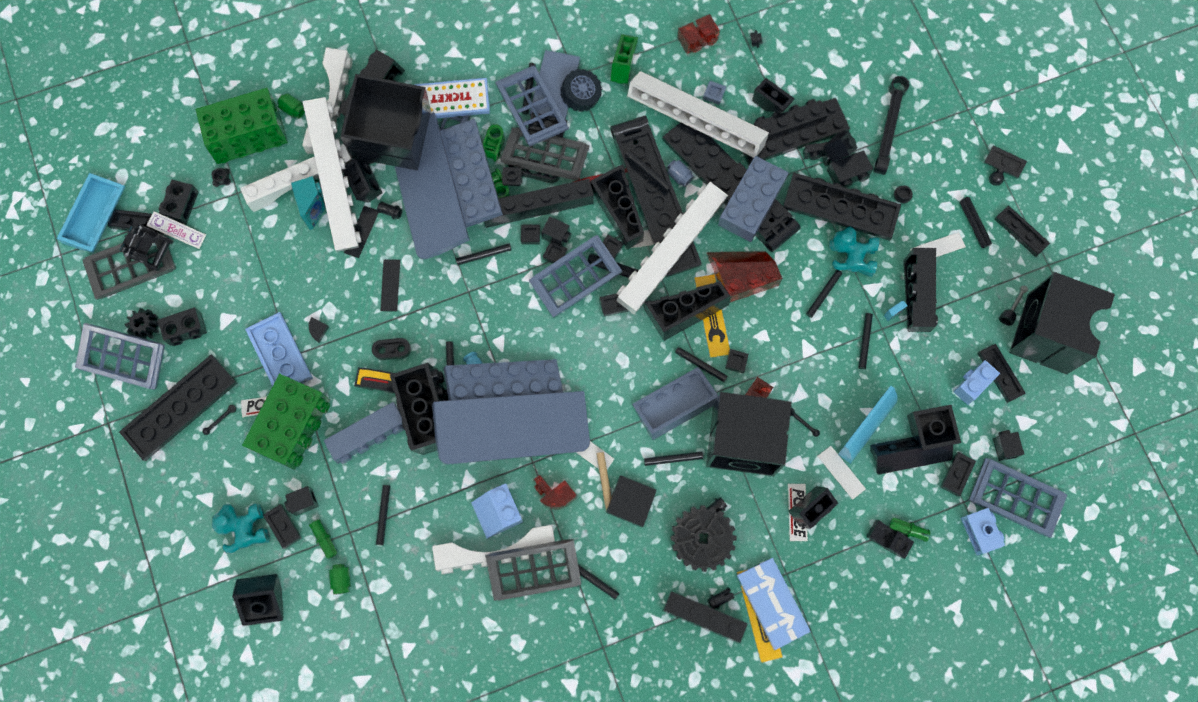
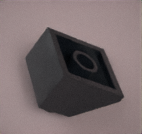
[907,404,961,451]
[232,574,284,626]

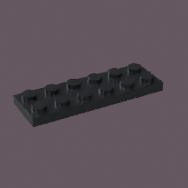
[119,354,237,461]

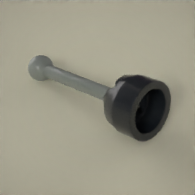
[999,286,1028,326]

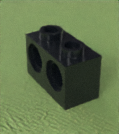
[342,158,382,203]
[159,179,199,225]
[158,307,207,346]

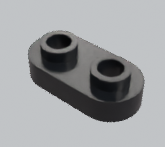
[372,338,411,360]

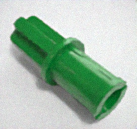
[889,517,931,542]
[309,519,337,559]

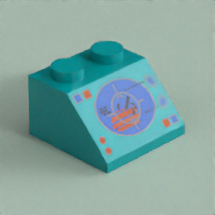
[291,176,326,230]

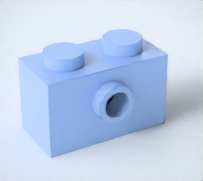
[953,360,1000,405]
[961,508,1005,555]

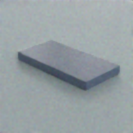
[530,50,580,119]

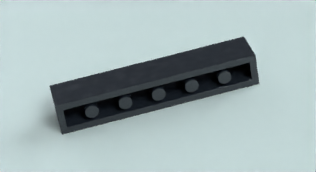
[484,179,594,228]

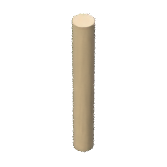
[596,452,611,510]

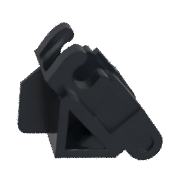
[120,224,174,271]

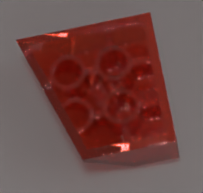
[707,251,783,302]

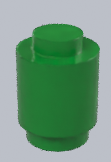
[277,93,305,119]
[328,564,351,595]

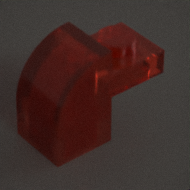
[533,475,577,510]

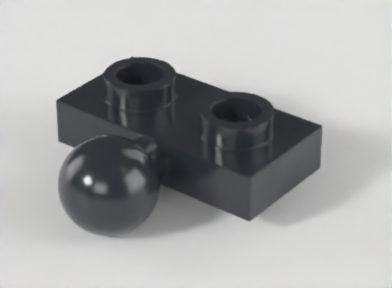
[984,145,1027,186]

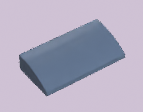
[632,367,718,440]

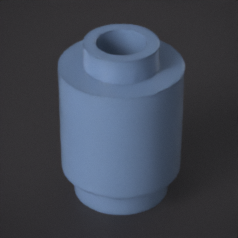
[667,160,694,187]

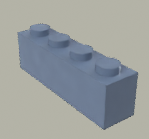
[323,402,404,464]

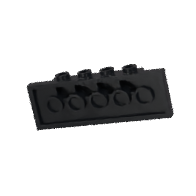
[743,98,850,166]
[783,173,901,241]

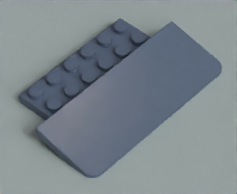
[395,112,503,259]
[432,359,590,464]

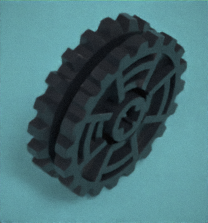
[671,505,737,572]

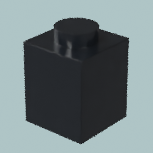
[541,216,572,246]
[993,430,1025,461]
[284,486,319,516]

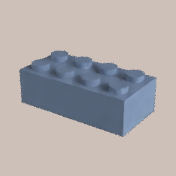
[718,156,789,242]

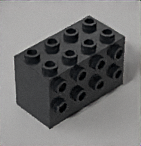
[390,362,449,455]

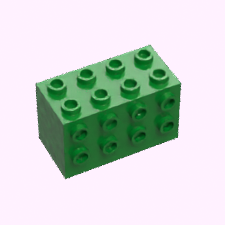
[195,87,288,164]
[242,373,330,470]

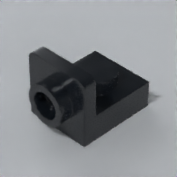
[803,142,831,166]
[502,167,523,186]

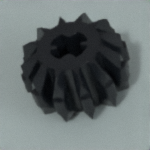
[125,308,159,339]

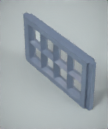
[495,65,569,147]
[529,235,622,318]
[75,323,165,390]
[969,458,1067,538]

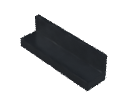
[870,437,953,475]

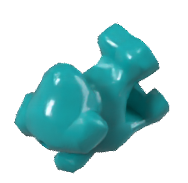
[829,227,880,277]
[212,503,270,553]

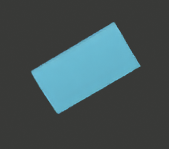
[57,173,125,253]
[838,386,897,464]

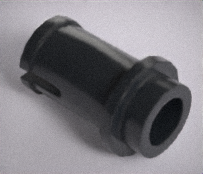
[377,201,402,220]
[706,497,727,512]
[707,587,735,610]

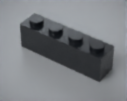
[663,591,748,643]

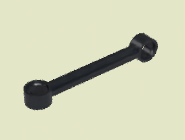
[873,76,910,175]

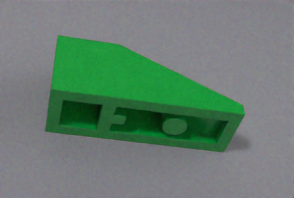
[610,34,638,84]

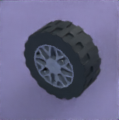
[560,69,602,112]

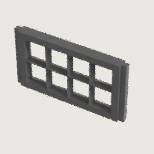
[500,127,590,180]
[82,233,176,300]
[485,539,582,601]

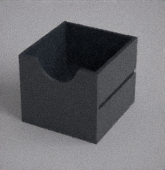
[340,74,431,171]
[1009,272,1115,375]
[706,392,792,477]

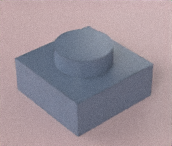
[703,81,726,105]

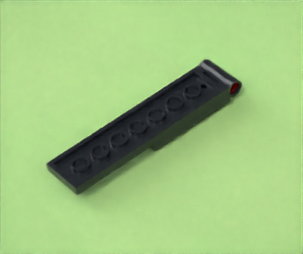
[610,115,702,278]
[662,122,801,252]

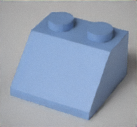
[471,483,523,539]

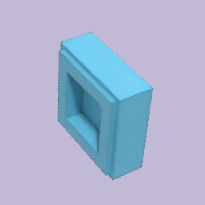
[884,301,907,321]

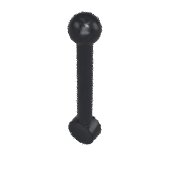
[202,405,236,435]
[790,408,820,437]

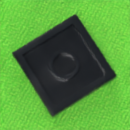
[606,475,657,527]

